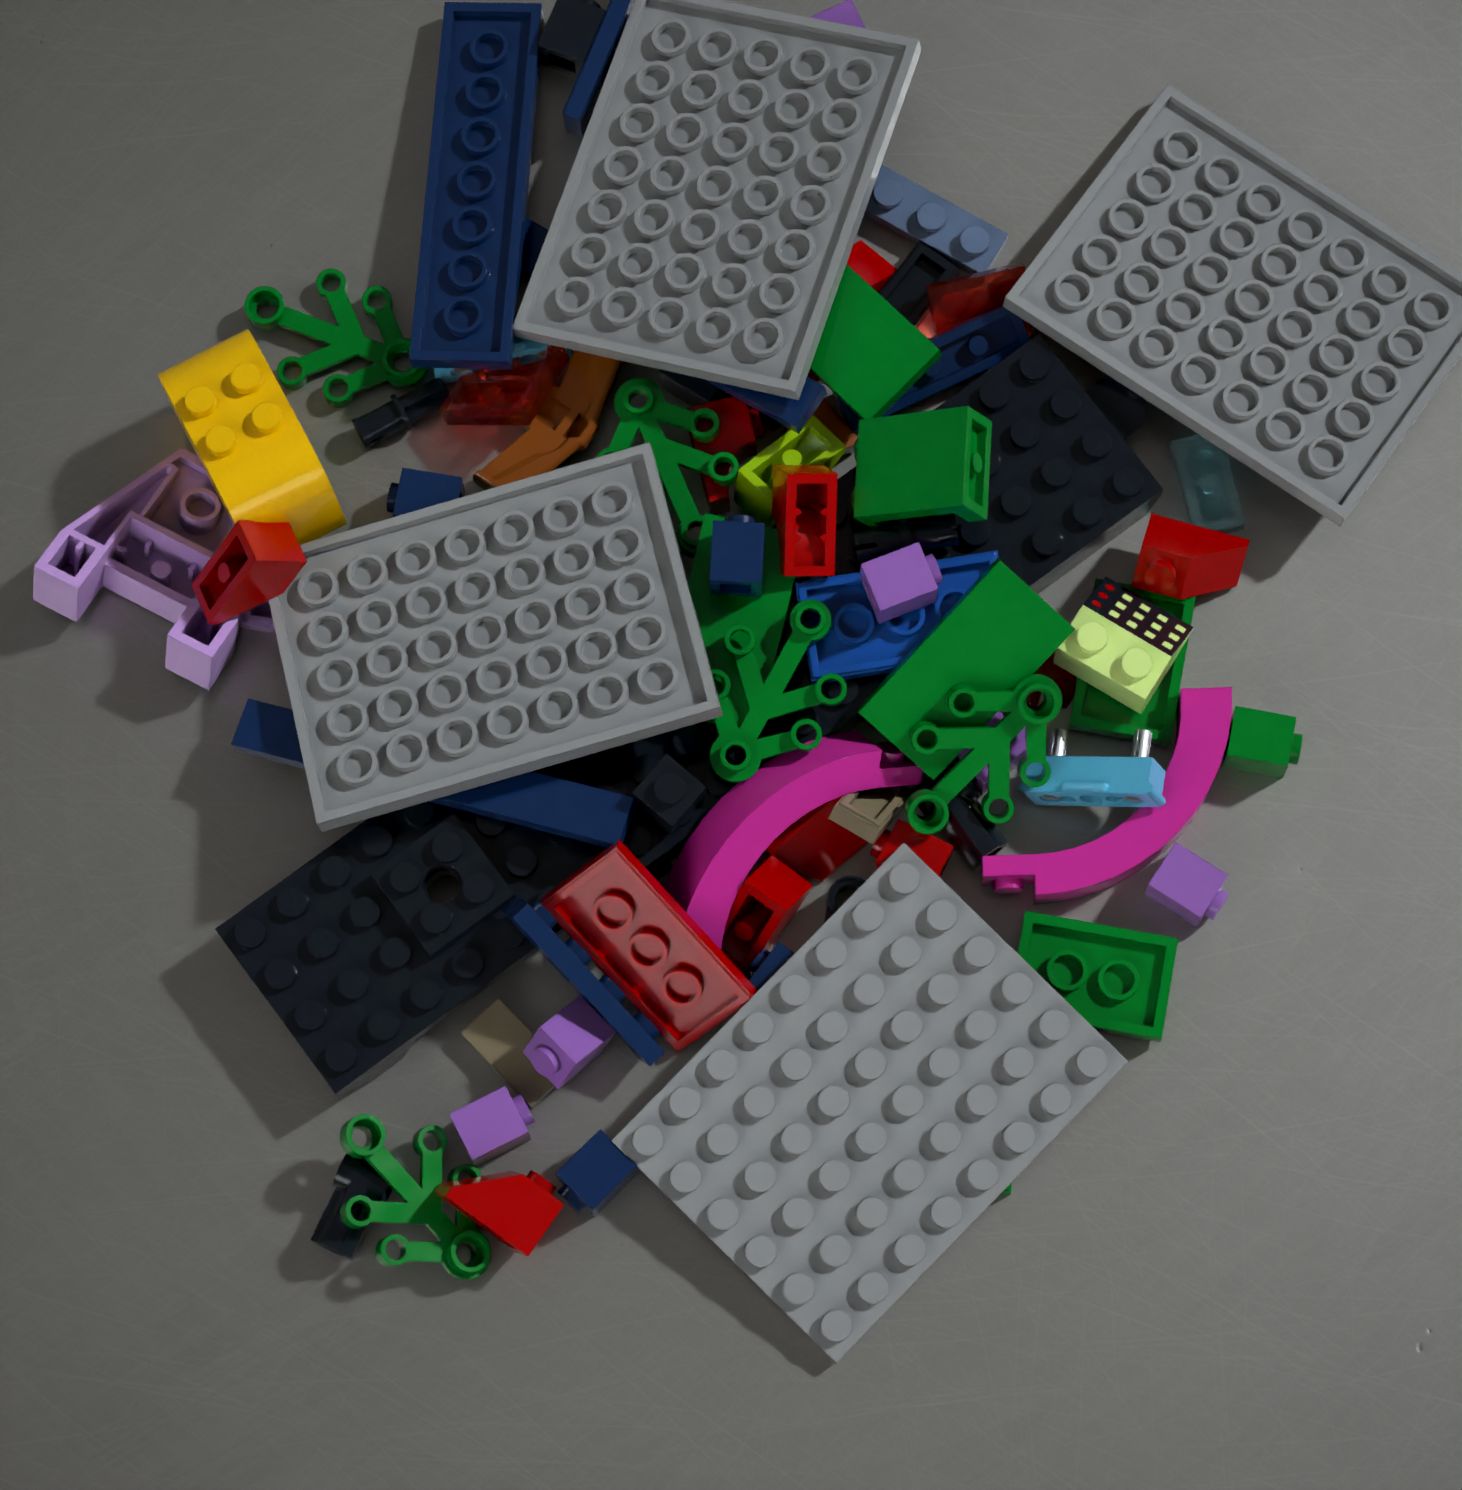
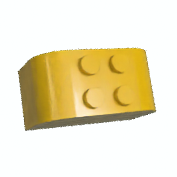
[157,329,347,545]

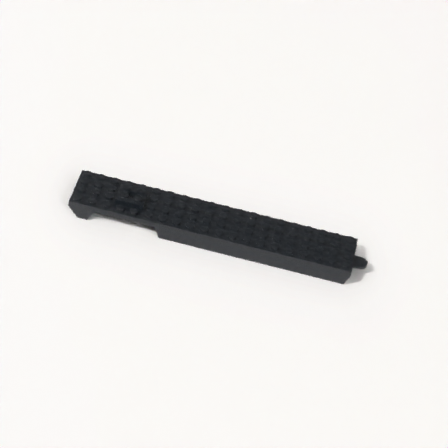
[215,334,1163,1097]

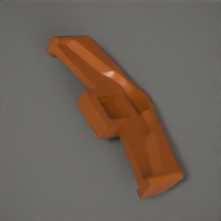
[473,350,621,490]

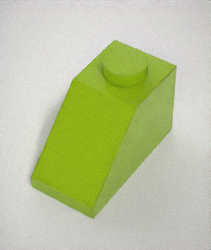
[733,415,846,527]

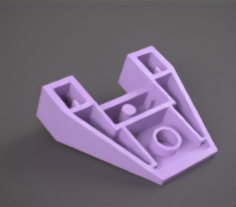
[33,448,242,691]

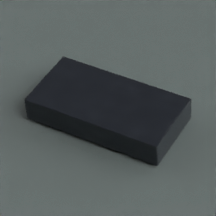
[879,241,960,328]

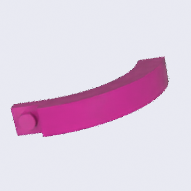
[980,687,1232,905]
[664,731,923,950]

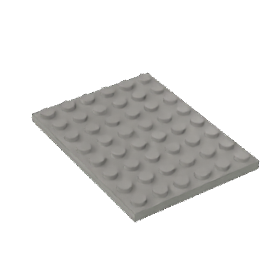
[513,0,922,400]
[1003,84,1462,527]
[269,442,723,832]
[611,843,1129,1363]

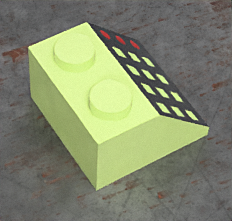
[1053,576,1194,714]

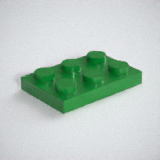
[1068,578,1196,747]
[1017,911,1178,1042]

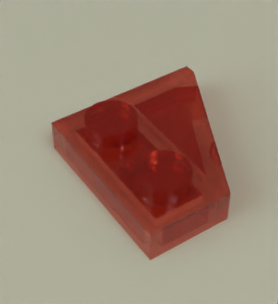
[439,345,570,426]

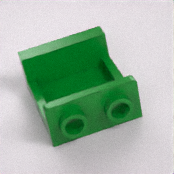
[851,406,992,528]

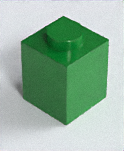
[1222,706,1303,778]

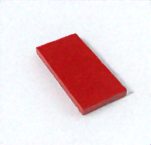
[541,839,757,1053]

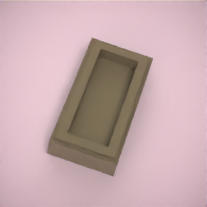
[828,786,911,844]
[461,998,556,1109]

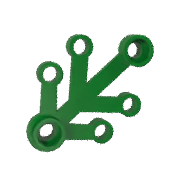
[244,268,428,408]
[596,378,739,559]
[710,599,847,783]
[905,674,1062,834]
[339,1114,491,1280]

